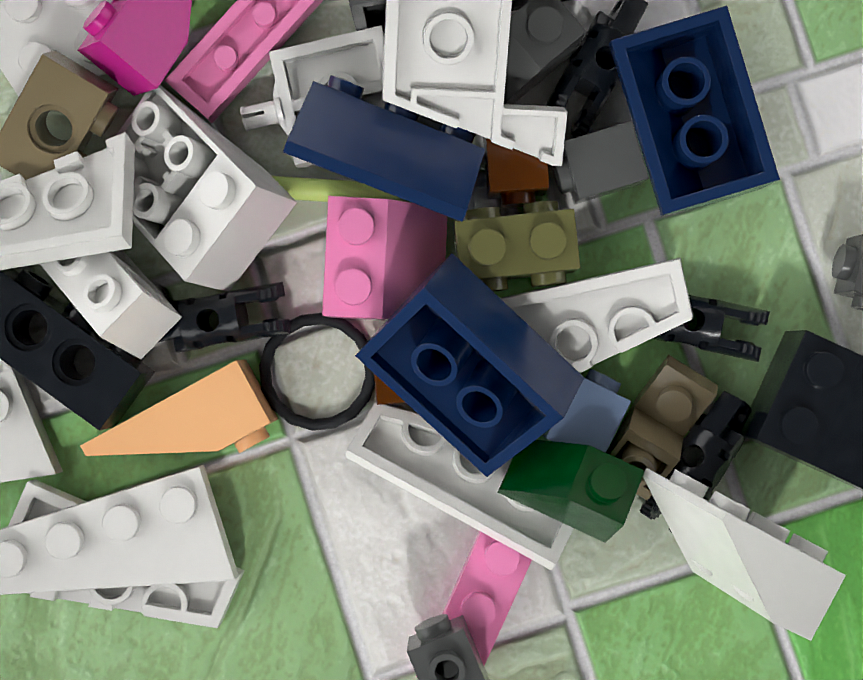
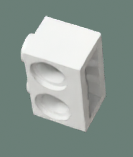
[40,250,182,359]

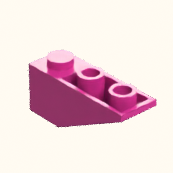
[77,0,192,96]

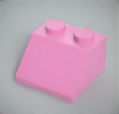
[322,196,447,321]

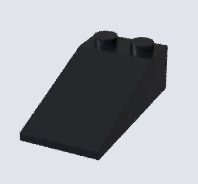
[740,330,863,491]

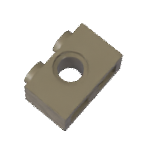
[0,50,119,180]

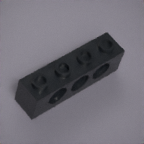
[0,268,155,431]

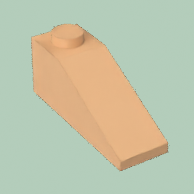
[80,360,278,456]

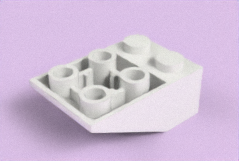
[116,85,297,291]
[643,468,846,641]

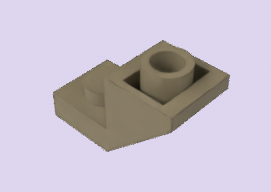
[606,354,718,501]

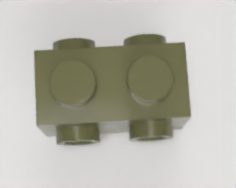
[454,201,580,292]

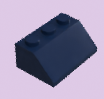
[609,5,780,216]
[283,75,485,222]
[355,253,584,477]

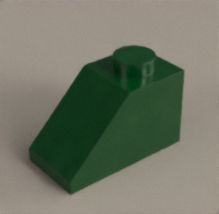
[497,440,645,543]

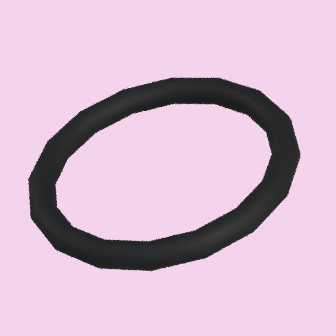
[259,313,375,431]

